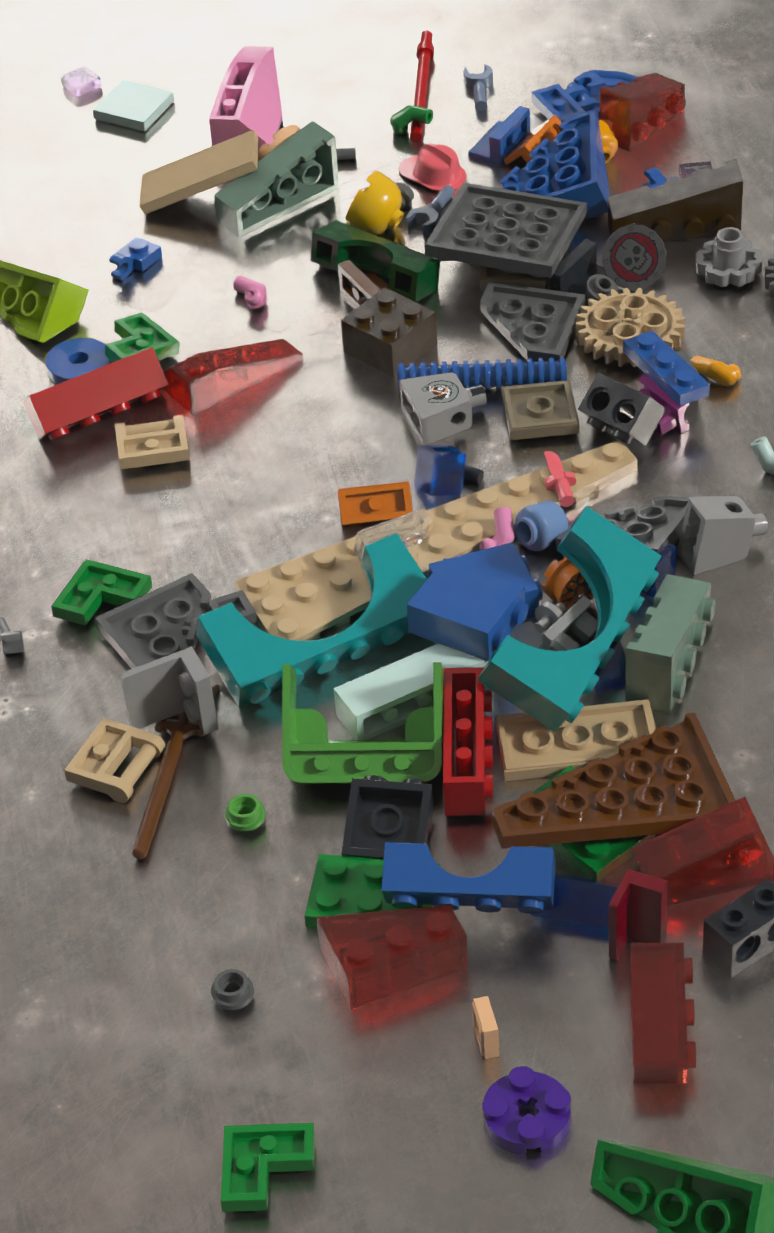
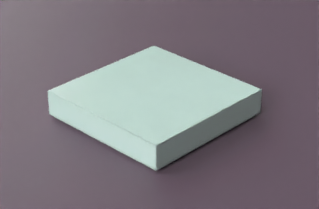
[92,79,175,131]

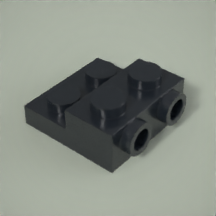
[341,775,435,859]

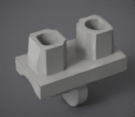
[534,595,598,651]

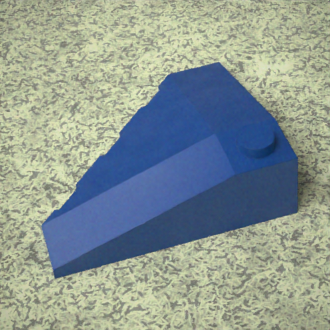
[500,109,610,220]

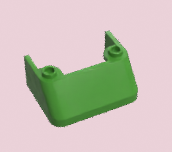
[282,662,444,784]

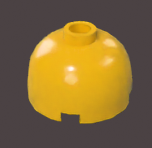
[345,170,404,236]

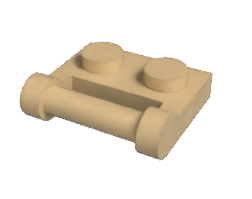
[115,414,190,470]
[64,718,166,803]

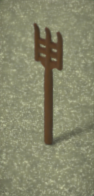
[132,684,220,860]

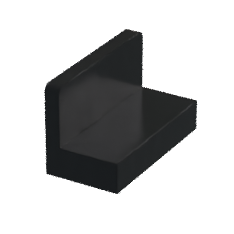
[549,239,608,306]

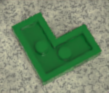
[105,312,180,362]
[51,559,152,625]
[220,1123,315,1212]

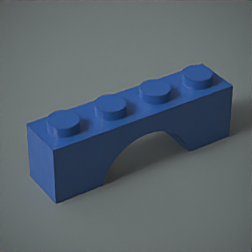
[382,842,555,914]

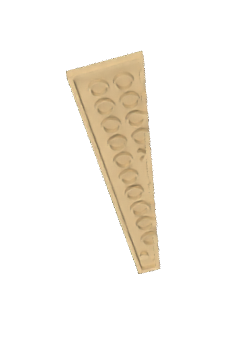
[234,440,638,641]

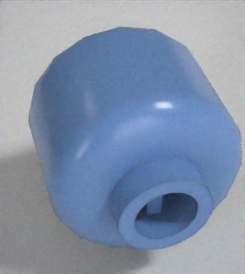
[514,500,569,552]

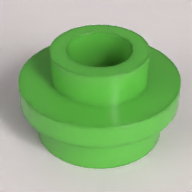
[225,794,266,831]

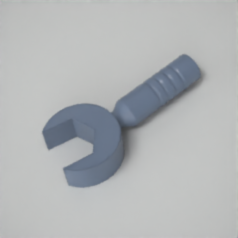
[463,64,493,111]
[407,185,454,236]

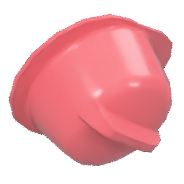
[398,144,467,191]

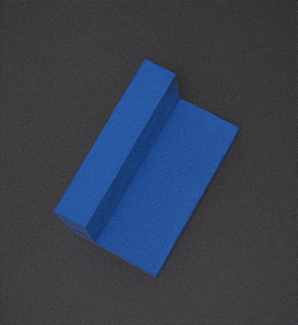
[468,106,530,166]

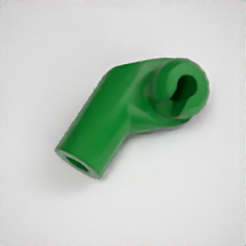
[390,104,434,135]

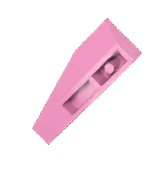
[209,46,283,150]

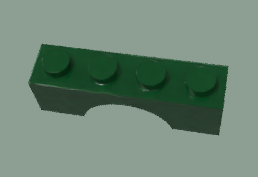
[310,220,441,302]

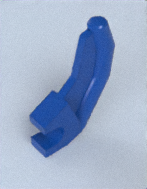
[574,70,649,97]

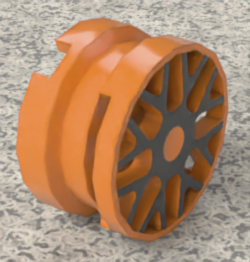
[542,555,594,611]

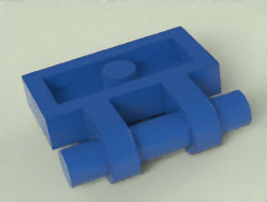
[531,82,606,122]

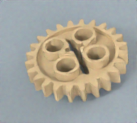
[576,288,685,367]

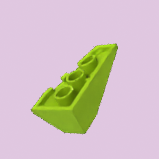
[0,260,89,343]

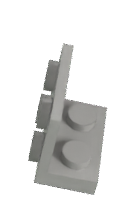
[120,647,219,735]

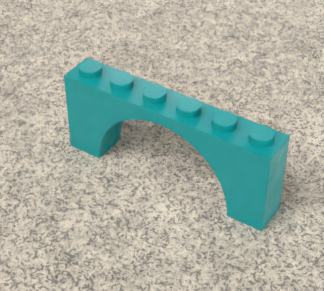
[477,506,661,732]
[196,533,427,707]

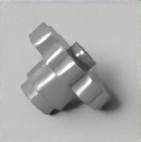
[696,227,763,287]

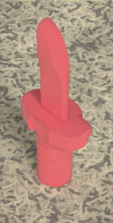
[544,451,576,507]

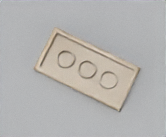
[139,129,258,214]
[494,699,656,782]

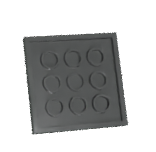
[425,183,587,278]

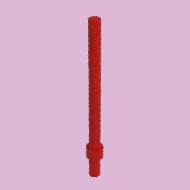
[410,30,434,142]

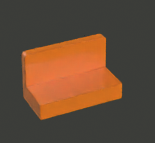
[503,115,562,165]
[337,481,413,526]

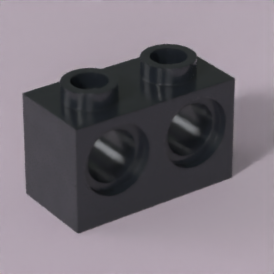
[578,373,666,446]
[702,879,774,978]

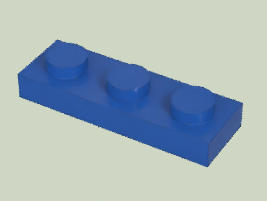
[623,330,710,406]

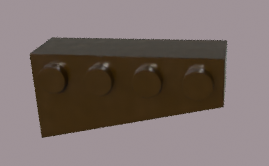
[608,159,743,241]

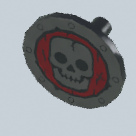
[602,224,667,290]

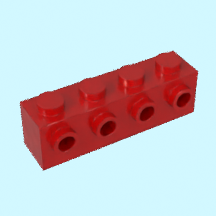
[22,347,169,441]
[443,667,493,816]

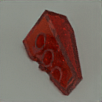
[163,338,303,415]

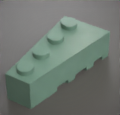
[214,120,339,237]
[625,574,716,713]

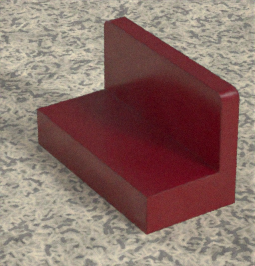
[609,869,668,961]

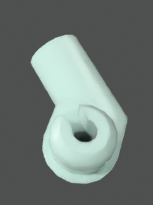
[750,436,774,475]

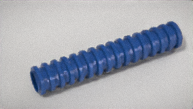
[397,357,567,393]

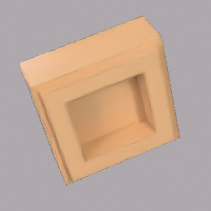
[472,996,500,1059]

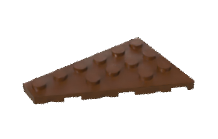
[492,713,742,849]

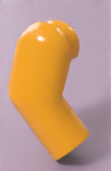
[691,355,741,387]

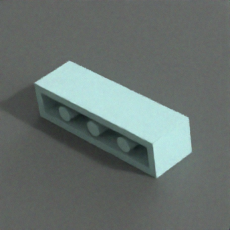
[334,643,488,740]

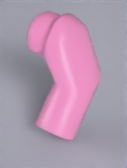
[233,275,267,309]
[480,507,515,550]

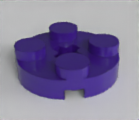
[482,1066,571,1154]

